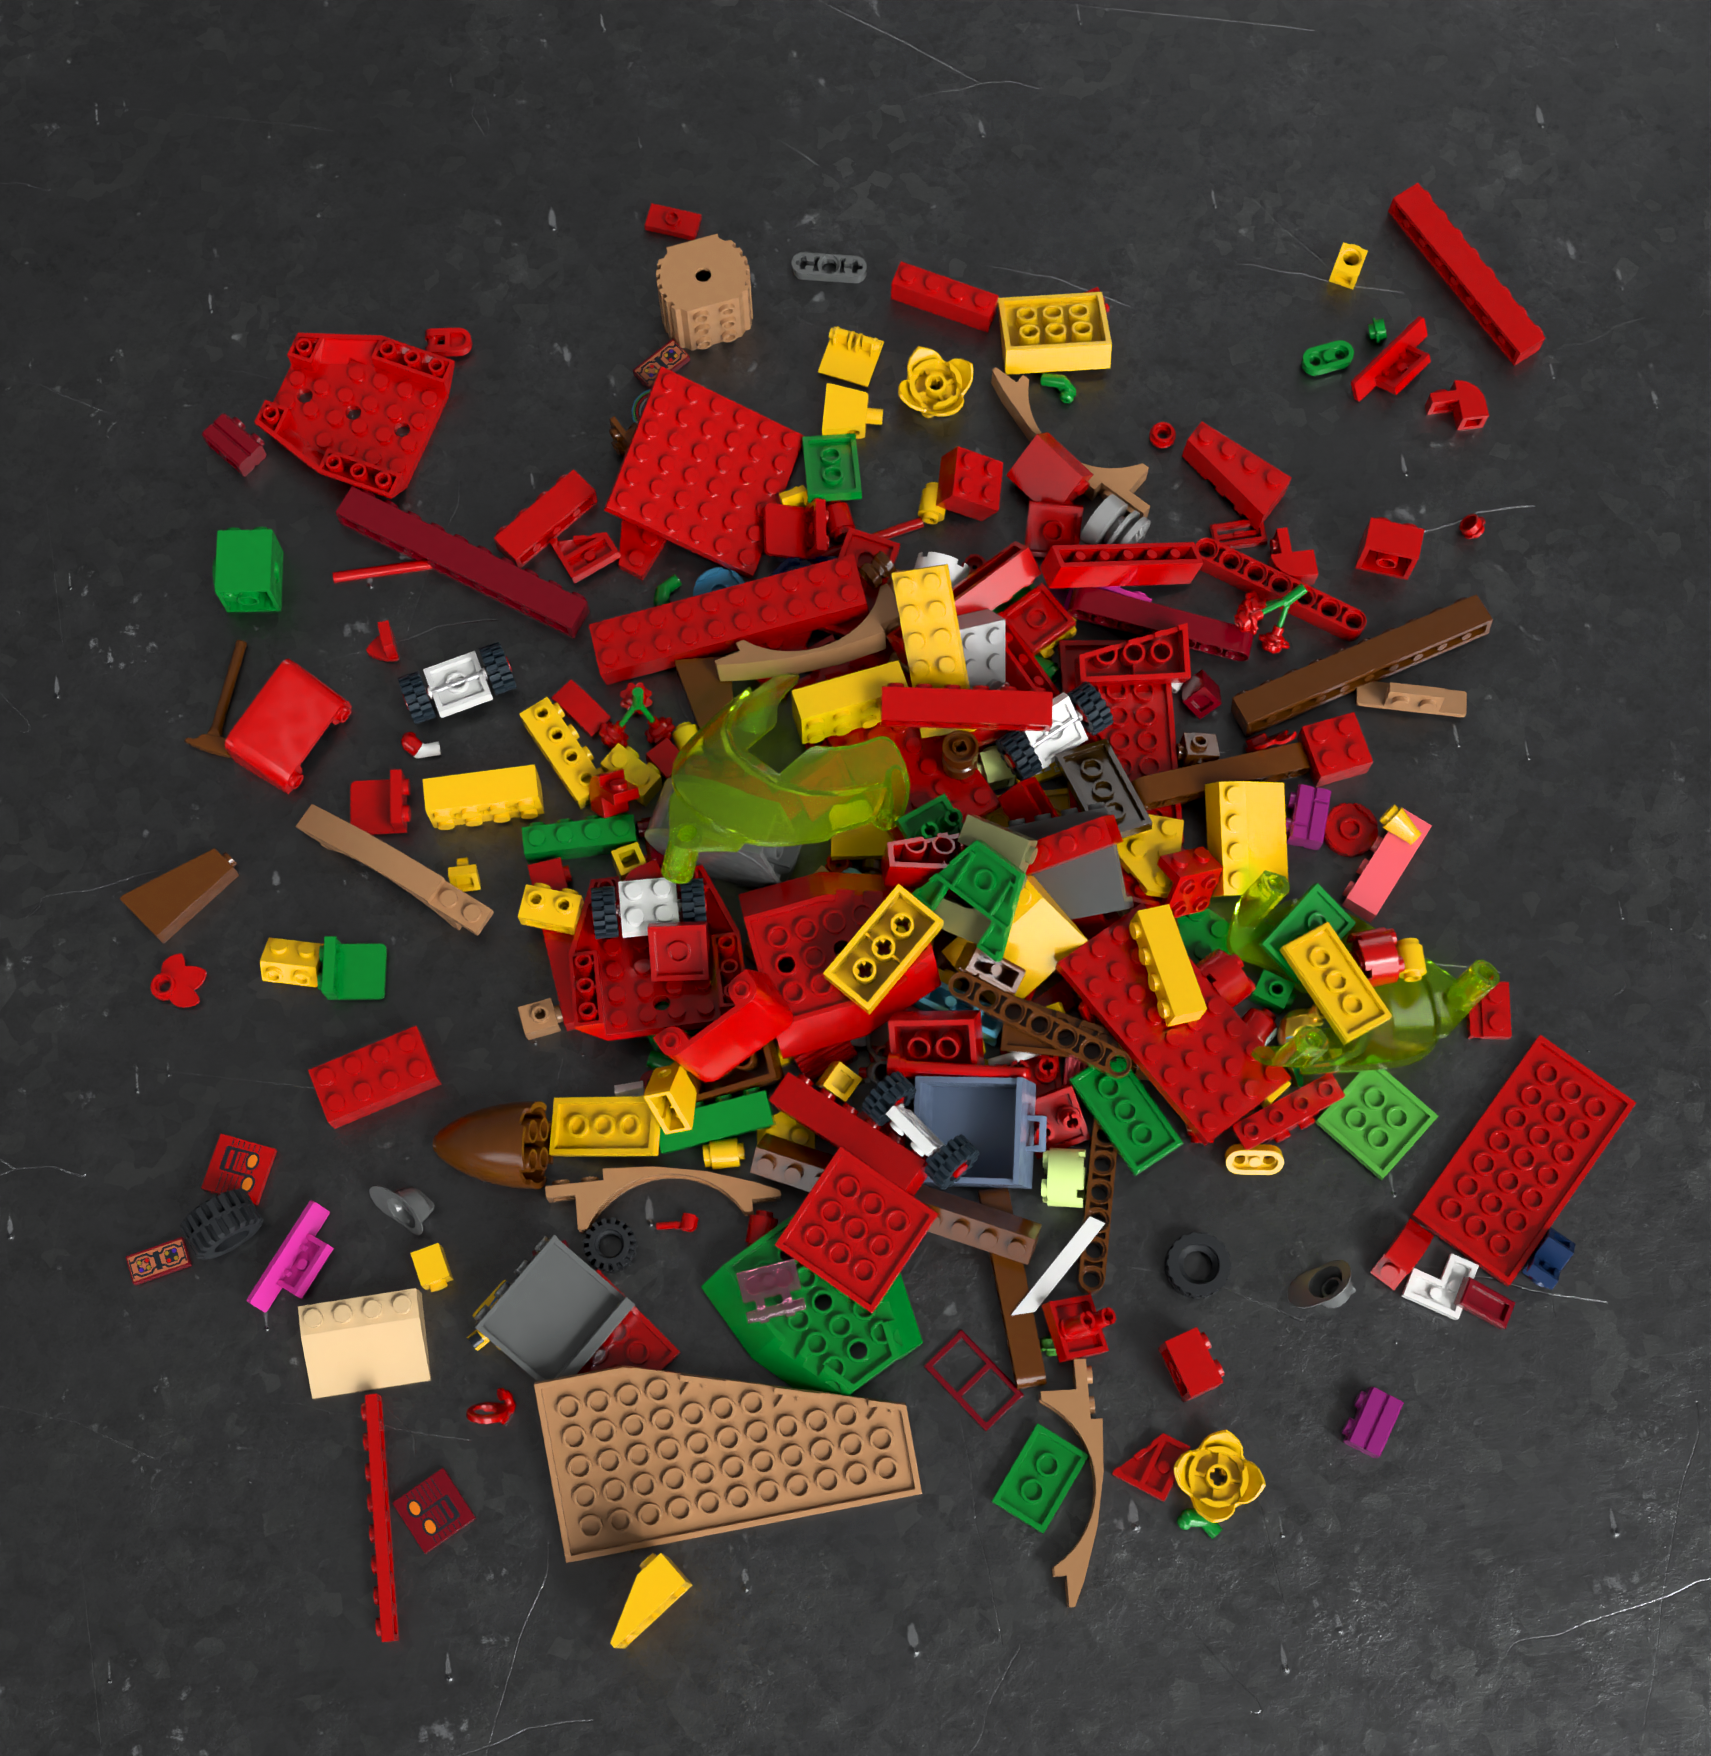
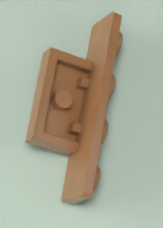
[1356,681,1467,717]

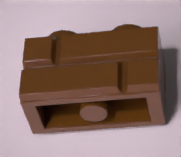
[955,942,1026,996]

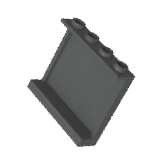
[1006,802,1134,919]
[474,1235,635,1381]

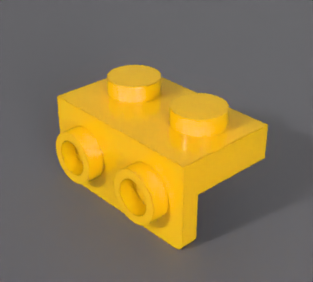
[260,937,324,987]

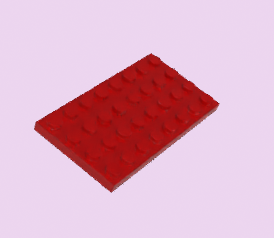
[791,639,1001,841]
[1058,640,1184,847]
[1055,903,1292,1146]
[1411,1035,1636,1287]

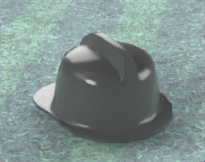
[369,1185,435,1235]
[1287,1260,1356,1309]

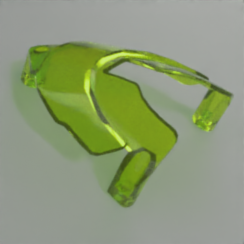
[661,673,910,884]
[1227,870,1500,1074]

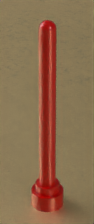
[887,1053,1029,1078]

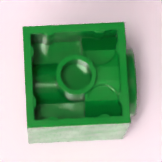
[212,527,283,613]

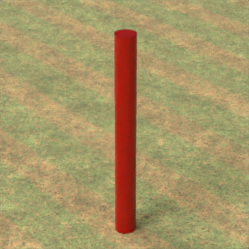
[821,517,924,561]
[333,559,438,583]

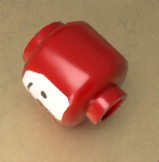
[1241,1008,1278,1047]

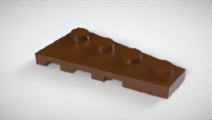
[1001,996,1118,1062]

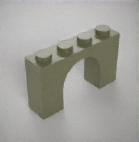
[933,815,1038,943]

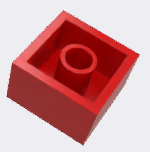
[936,446,1003,521]
[1355,517,1425,580]
[1297,712,1373,788]
[1158,1327,1224,1402]

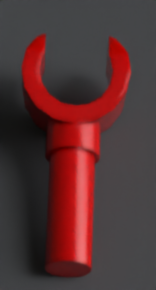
[656,1213,698,1232]

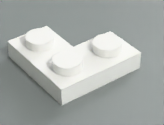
[1401,1253,1479,1320]

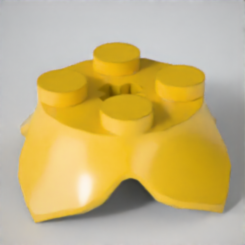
[898,346,973,418]
[1174,1430,1266,1523]

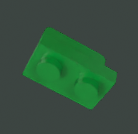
[318,936,387,1000]

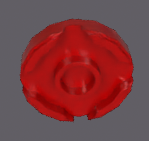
[1324,803,1378,858]

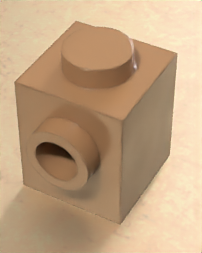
[518,998,564,1040]

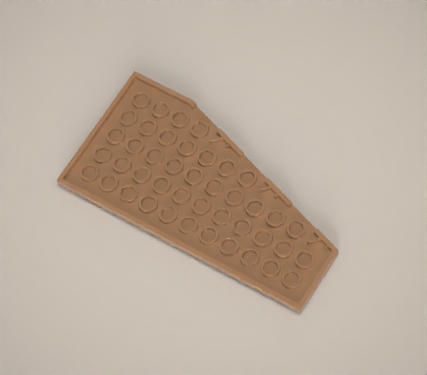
[534,1365,922,1563]

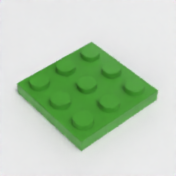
[1315,1059,1438,1180]

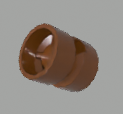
[941,730,979,780]

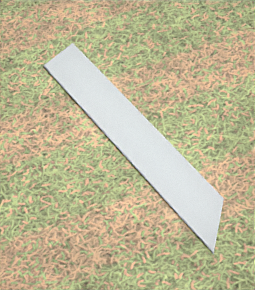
[1011,1217,1105,1316]

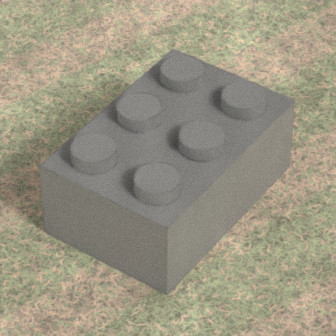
[957,609,1005,690]

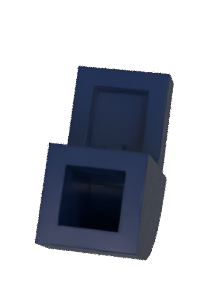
[1522,1227,1576,1290]

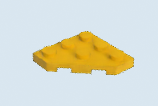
[1117,814,1184,898]

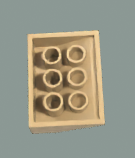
[298,1288,431,1399]

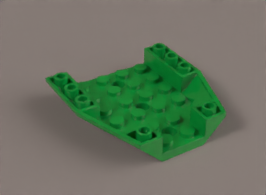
[701,1213,923,1396]

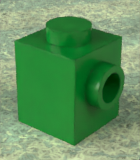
[1249,969,1296,1015]

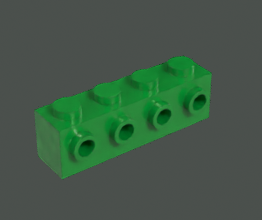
[522,812,638,864]
[659,1087,776,1154]

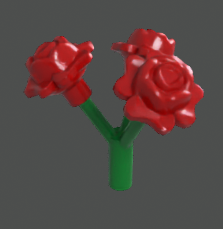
[1234,583,1308,654]
[599,682,675,748]

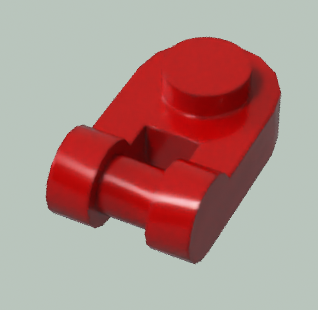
[425,328,472,357]

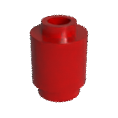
[826,500,855,542]
[745,1210,778,1247]

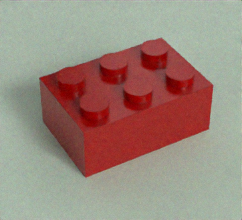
[888,1010,985,1077]

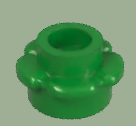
[1368,317,1387,343]

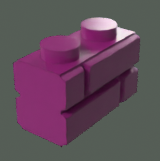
[1286,784,1331,850]
[1342,1386,1404,1459]

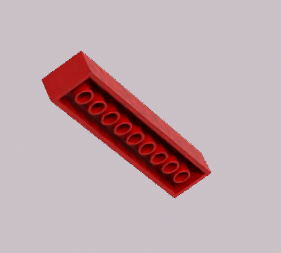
[589,554,869,685]

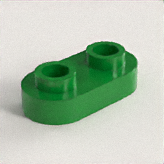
[1301,340,1354,376]

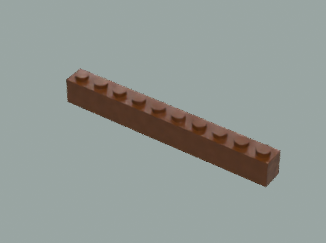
[1231,594,1493,737]
[750,1133,1042,1265]

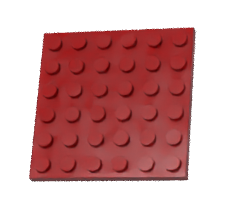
[604,366,804,578]

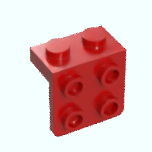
[763,498,829,561]
[350,769,411,835]
[1157,846,1223,918]

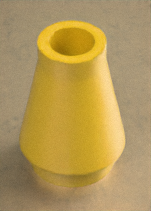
[1379,804,1422,845]

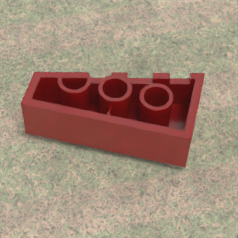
[1182,421,1292,531]
[1074,623,1191,687]
[881,832,968,887]

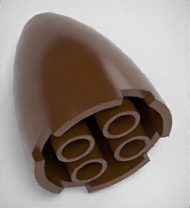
[433,1101,554,1189]

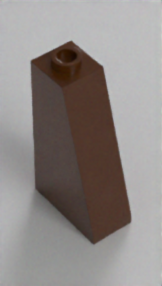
[675,656,737,763]
[119,848,239,944]

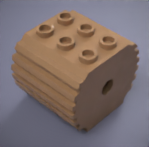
[656,234,753,350]

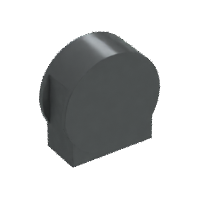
[645,777,802,888]

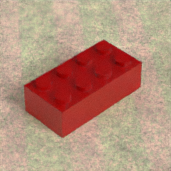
[308,1026,442,1129]

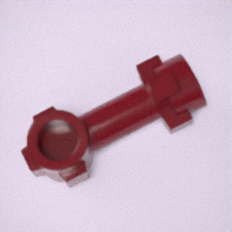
[636,817,664,868]

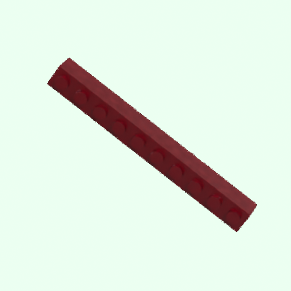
[335,486,590,638]

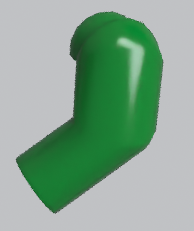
[1041,373,1076,403]
[653,574,682,607]
[1177,1508,1223,1539]

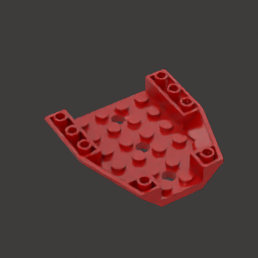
[254,333,455,499]
[568,865,745,1041]
[738,872,942,1059]

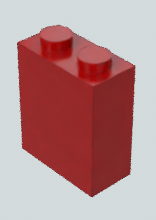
[1006,432,1094,505]

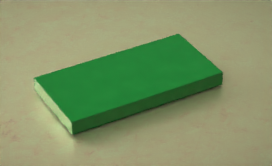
[1069,1057,1183,1176]

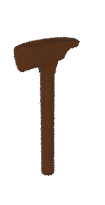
[184,640,247,758]

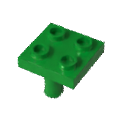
[895,793,963,839]

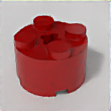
[1346,927,1405,987]
[1195,949,1256,1008]

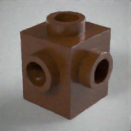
[1176,732,1220,768]

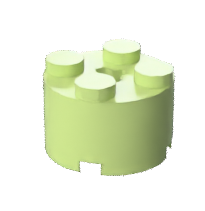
[1041,1148,1086,1208]

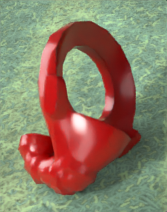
[466,1388,516,1425]

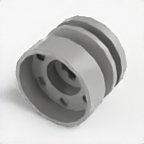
[1080,494,1151,545]

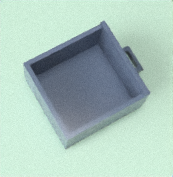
[912,1076,1047,1189]

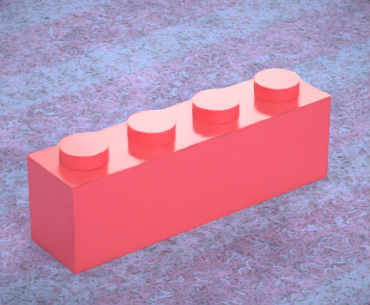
[1342,808,1432,923]

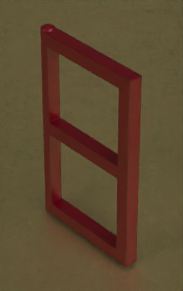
[924,1329,1024,1432]

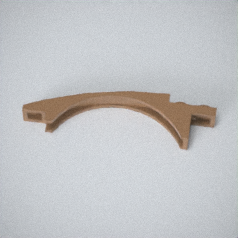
[991,367,1150,520]
[715,583,901,681]
[296,804,494,936]
[545,1166,782,1234]
[1039,1359,1104,1608]

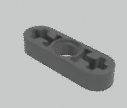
[791,252,867,283]

